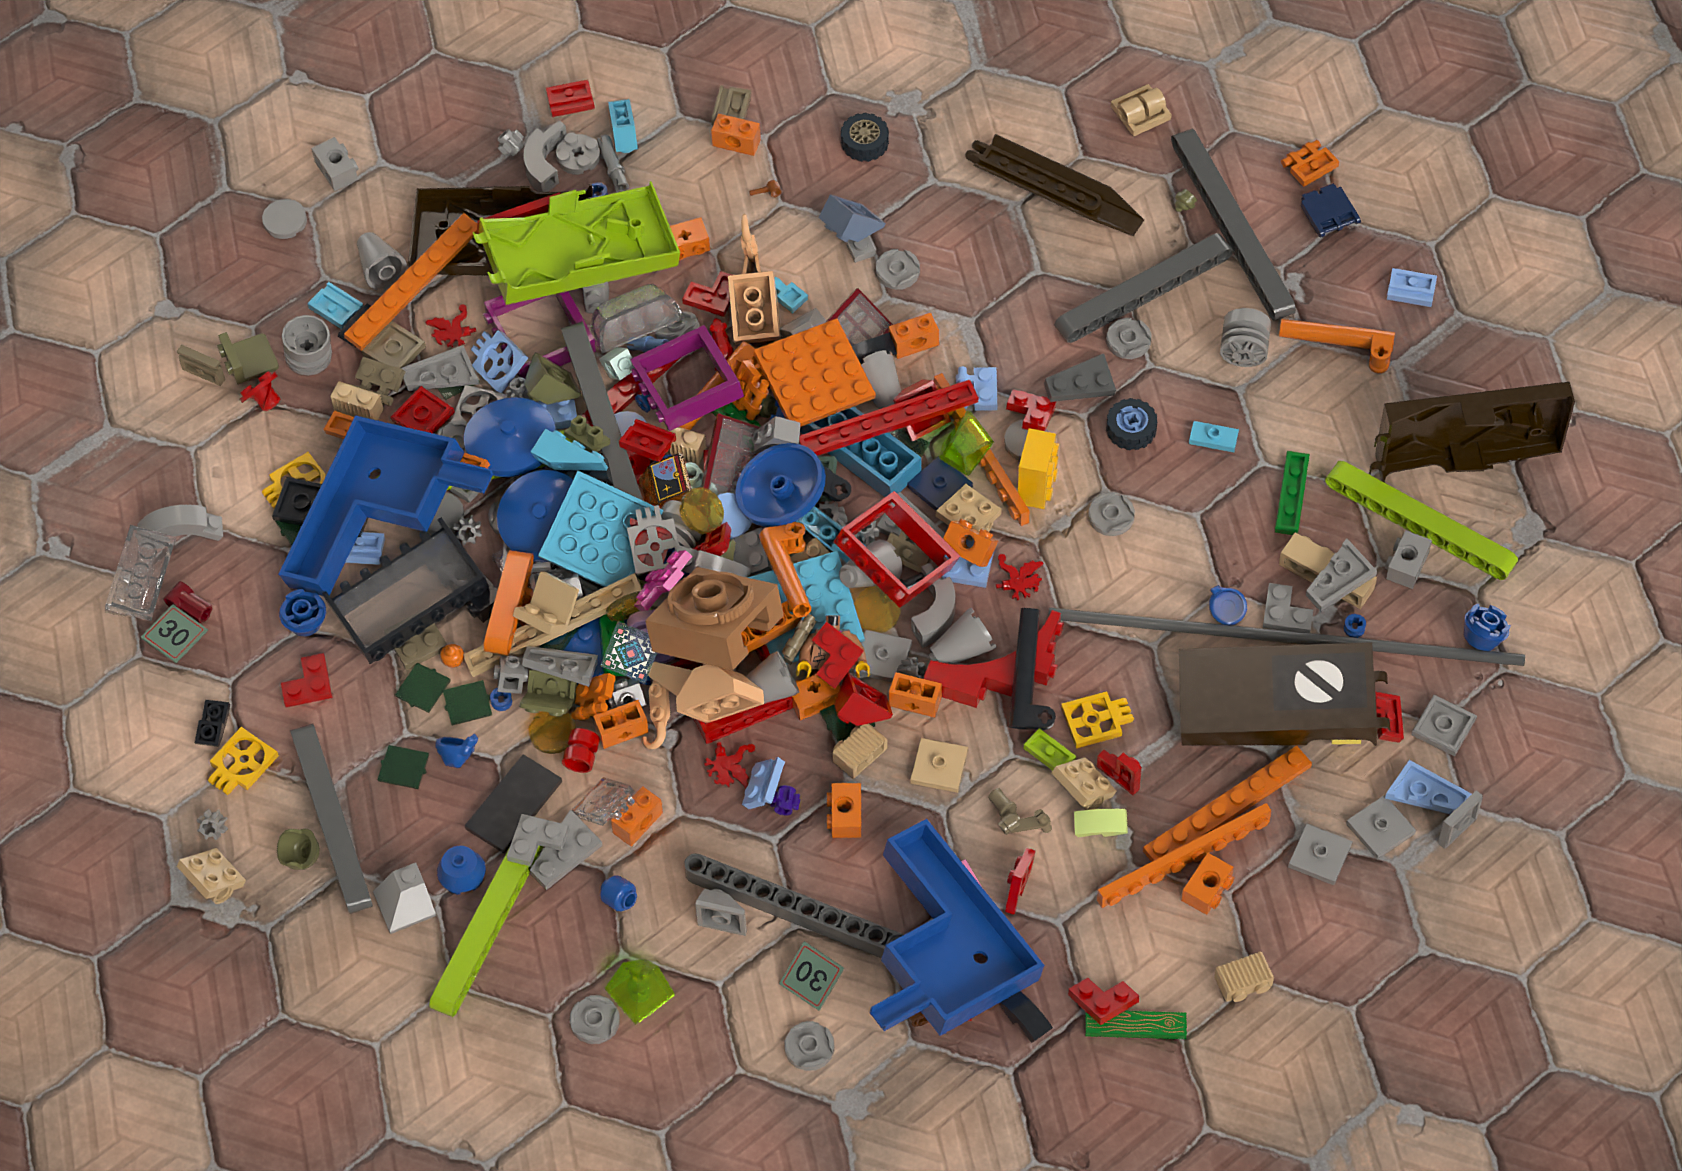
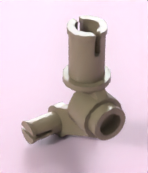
[988,788,1052,835]

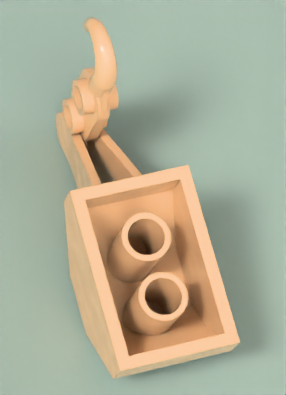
[728,214,780,345]
[642,662,764,749]

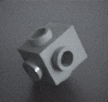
[493,656,528,694]
[607,678,646,709]

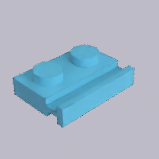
[308,282,363,329]

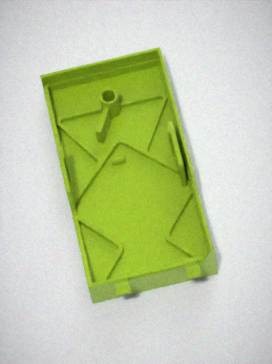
[473,181,680,305]

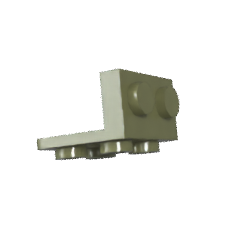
[217,332,279,385]
[519,668,577,716]

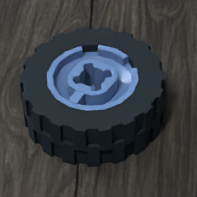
[1106,398,1158,450]

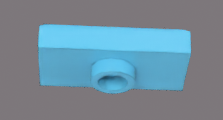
[1189,421,1239,453]

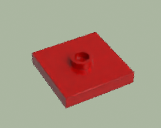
[390,386,455,434]

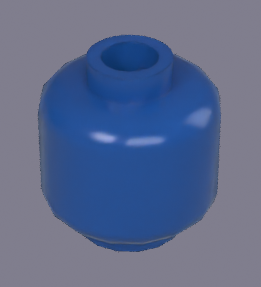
[600,875,637,912]

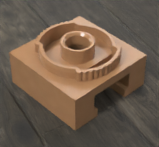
[645,567,784,670]

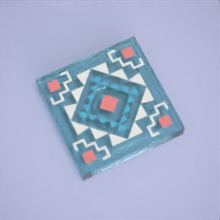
[600,622,657,684]

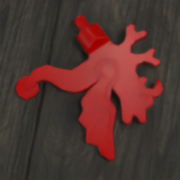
[426,304,477,348]
[996,554,1044,601]
[704,742,756,789]

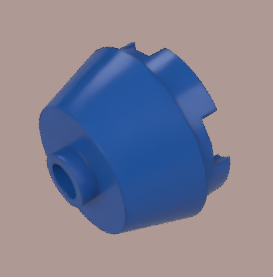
[279,589,326,636]
[1463,604,1511,651]
[437,846,486,895]

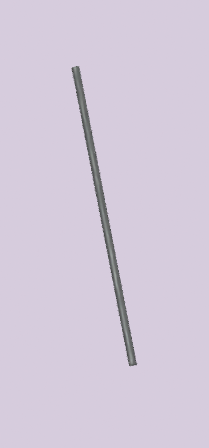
[1048,607,1525,666]

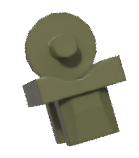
[564,415,610,453]

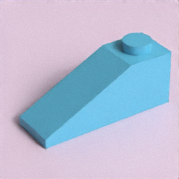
[608,99,638,153]

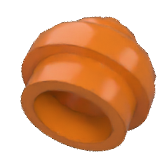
[440,644,464,668]

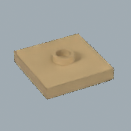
[911,738,968,793]

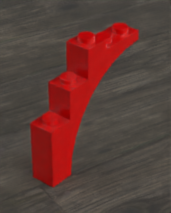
[923,610,1064,708]

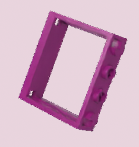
[483,291,596,379]
[630,325,744,431]

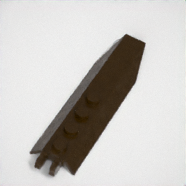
[965,134,1144,236]

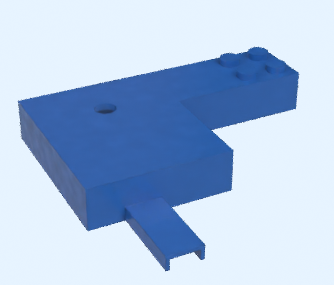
[279,415,493,596]
[869,819,1045,1036]

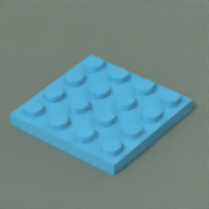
[538,471,663,587]
[748,551,865,664]

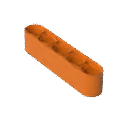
[484,550,534,655]
[741,601,802,653]

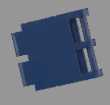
[1301,183,1361,238]

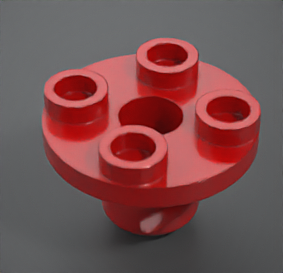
[239,371,281,412]

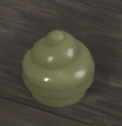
[1175,188,1198,212]
[759,395,778,418]

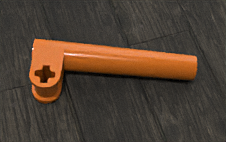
[1279,319,1395,373]
[680,342,766,430]
[759,522,811,618]

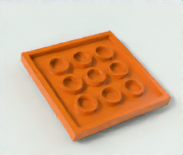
[754,318,876,427]

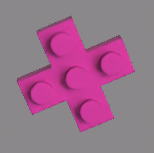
[634,550,693,611]

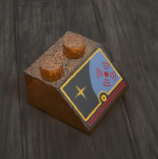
[639,453,692,509]

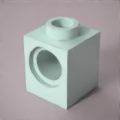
[599,347,633,380]

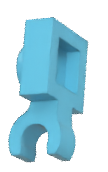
[775,277,808,314]

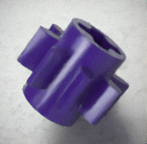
[770,785,800,815]

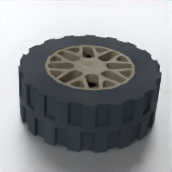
[841,113,889,162]

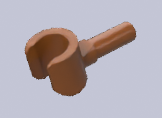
[749,180,782,197]

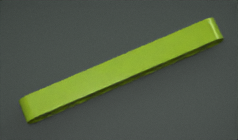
[1325,461,1518,580]
[429,845,544,1017]

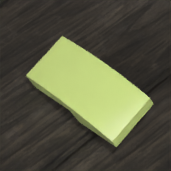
[1074,809,1128,838]

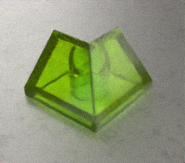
[939,410,994,476]
[605,959,675,1025]

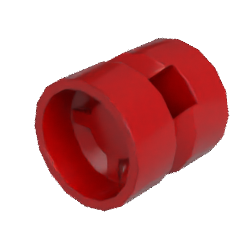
[562,728,600,773]

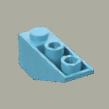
[531,429,608,471]
[796,506,866,563]

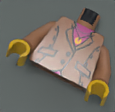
[796,615,870,678]

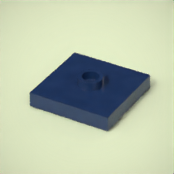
[907,455,973,511]

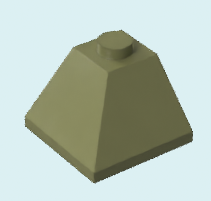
[524,352,581,405]

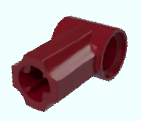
[163,581,213,623]

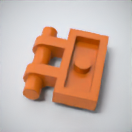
[1281,140,1339,187]
[732,360,770,420]
[571,673,616,721]

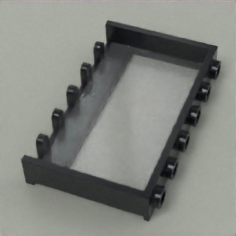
[322,517,489,664]

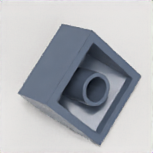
[818,194,886,242]

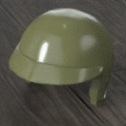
[277,829,320,870]

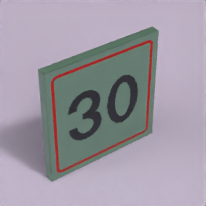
[141,605,208,663]
[779,941,845,1011]

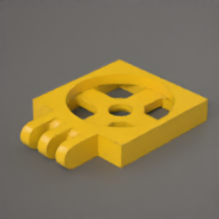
[262,452,326,509]
[1061,691,1134,749]
[208,727,279,795]

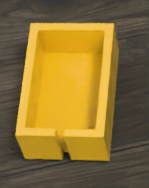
[1018,428,1059,509]

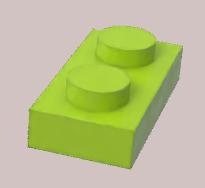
[1024,728,1076,771]

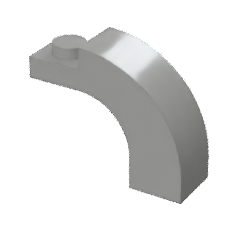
[523,120,567,192]
[138,505,223,548]
[676,545,751,578]
[911,563,955,648]

